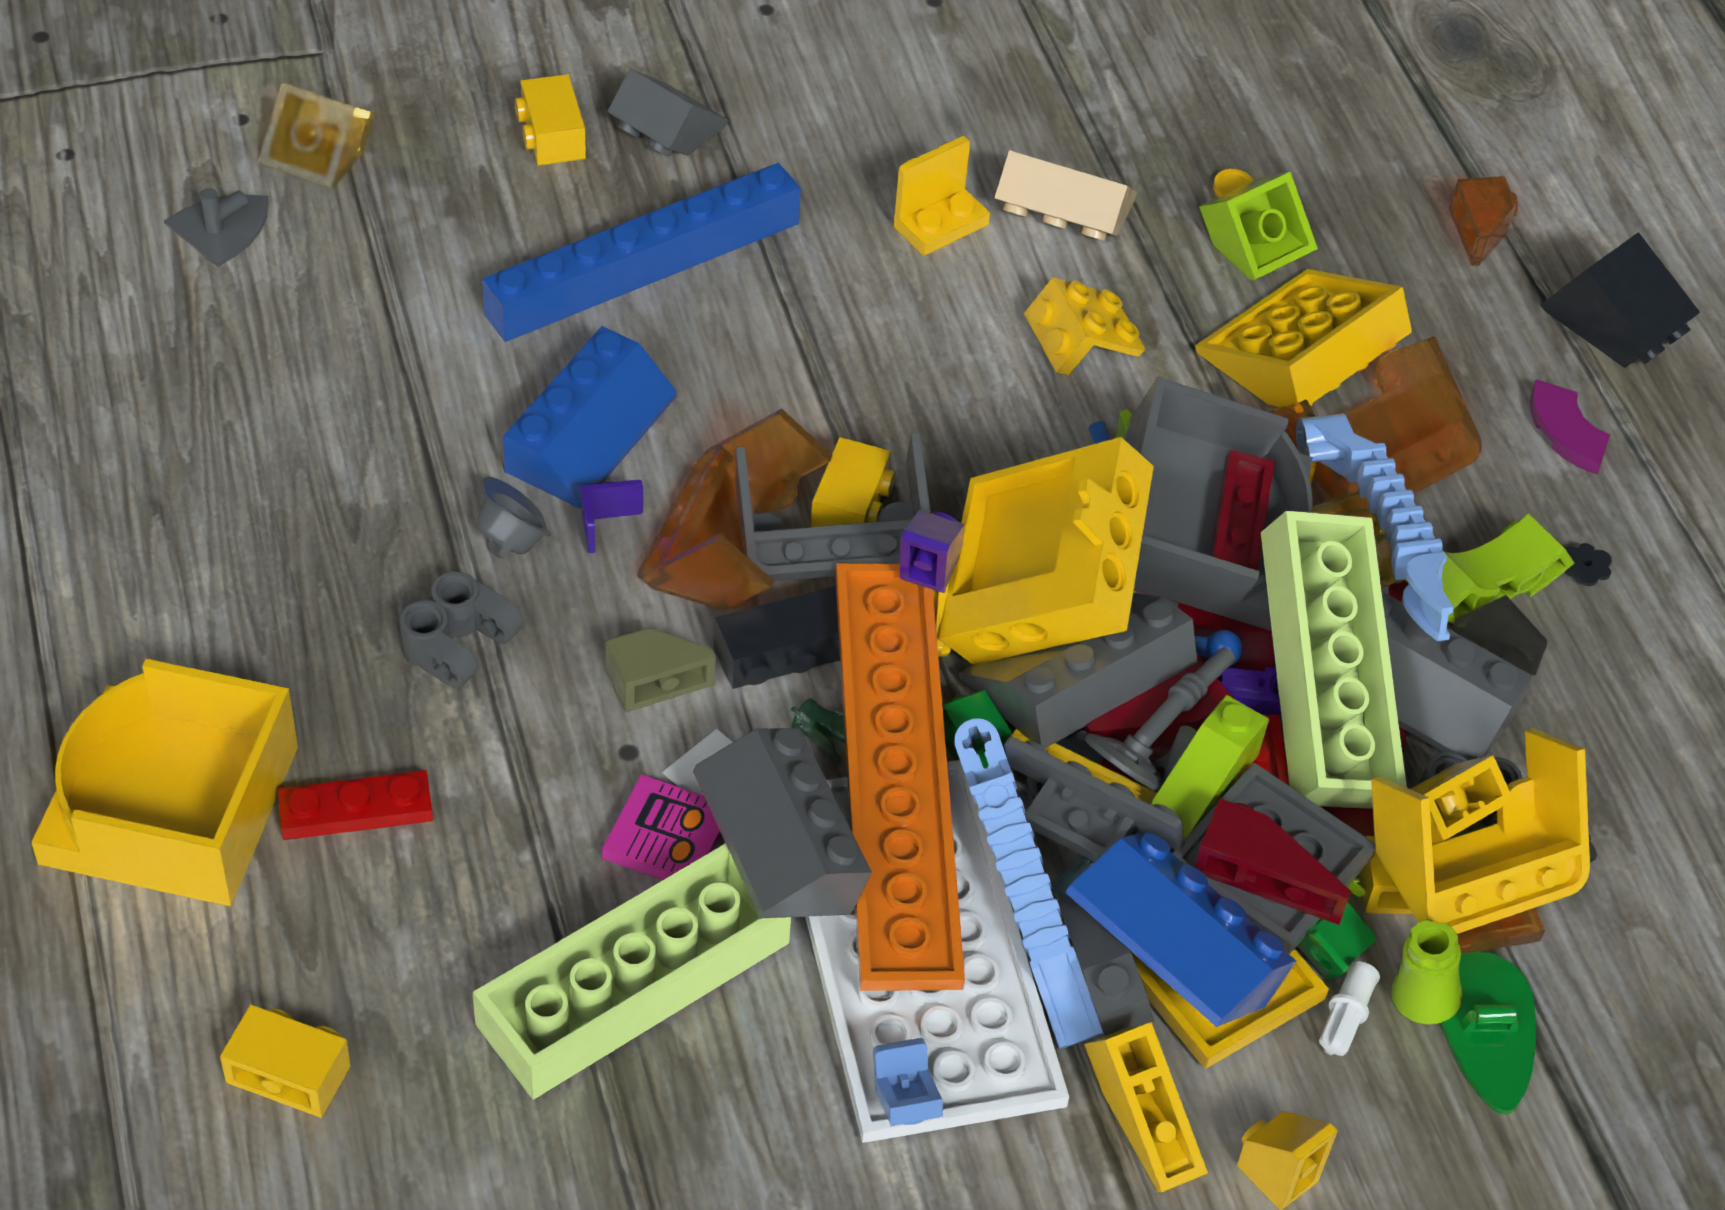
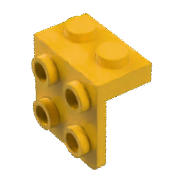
[1024,277,1145,376]

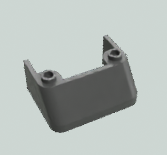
[735,432,931,582]

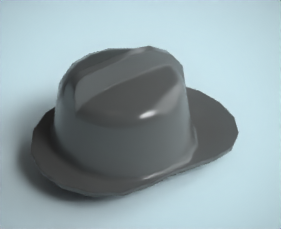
[476,477,551,558]

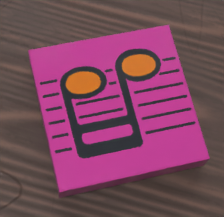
[602,774,722,880]

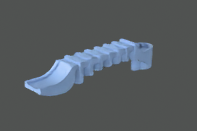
[1296,413,1454,641]
[955,719,1104,1050]

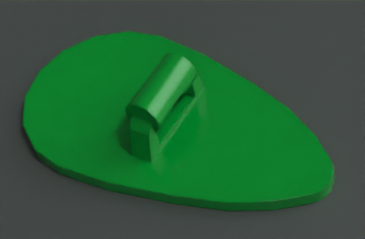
[1439,951,1536,1114]

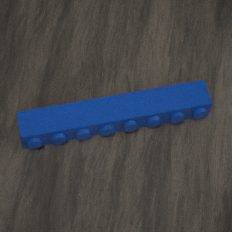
[482,162,801,342]

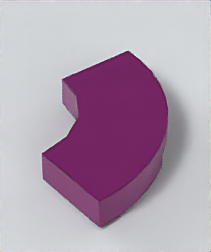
[1530,379,1610,474]

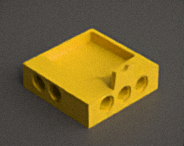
[938,437,1154,665]

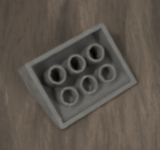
[959,593,1198,748]

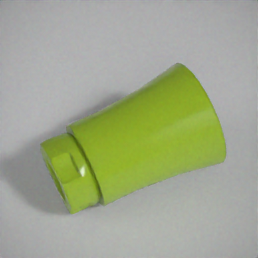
[1391,920,1463,1025]

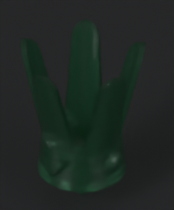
[791,698,845,764]

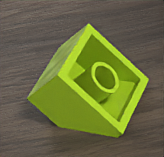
[1199,172,1318,280]

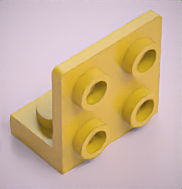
[893,136,990,256]

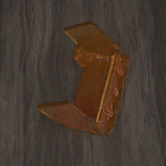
[637,408,833,610]

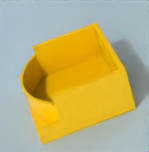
[31,659,298,906]

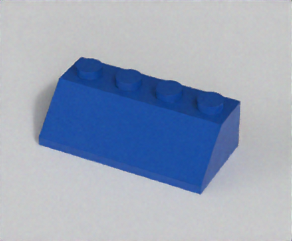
[503,326,677,509]
[1065,831,1296,1027]

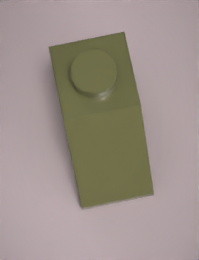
[605,627,716,712]

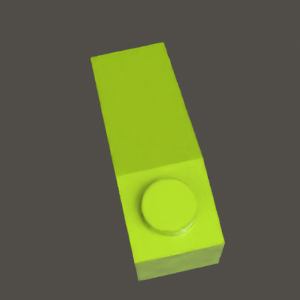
[1150,695,1269,840]

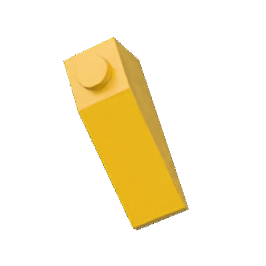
[1084,1022,1208,1192]

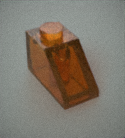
[1449,176,1518,266]

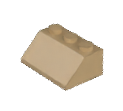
[994,150,1137,241]

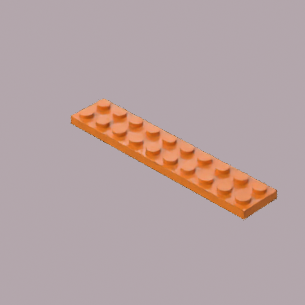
[835,563,965,991]

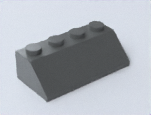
[1381,591,1534,760]
[693,728,872,919]

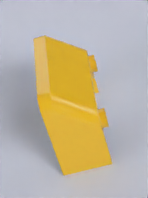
[1371,728,1590,934]

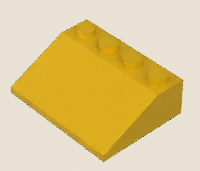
[1195,269,1412,412]

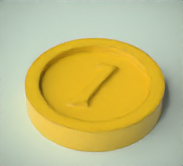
[1213,169,1254,197]

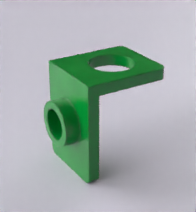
[1298,902,1376,982]

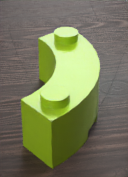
[1405,513,1574,624]

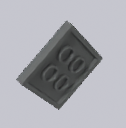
[1172,763,1376,955]

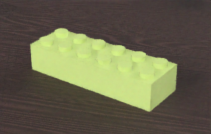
[1261,511,1407,809]
[473,843,791,1100]

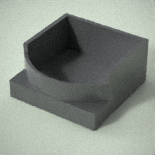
[1125,377,1313,631]

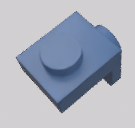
[873,1038,943,1126]

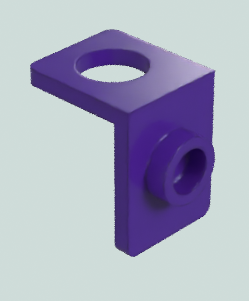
[581,480,643,553]

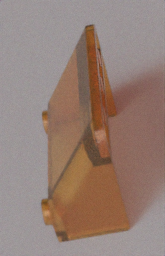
[1269,336,1482,517]

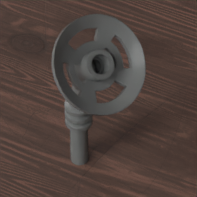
[1084,647,1235,792]

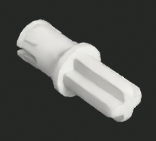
[1319,961,1380,1056]

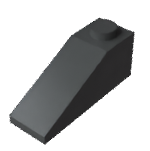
[1057,896,1154,1036]

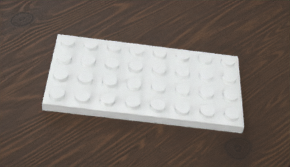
[805,760,1069,1143]

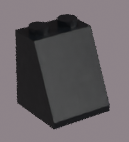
[1541,232,1700,368]

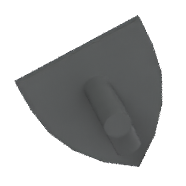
[164,188,268,267]

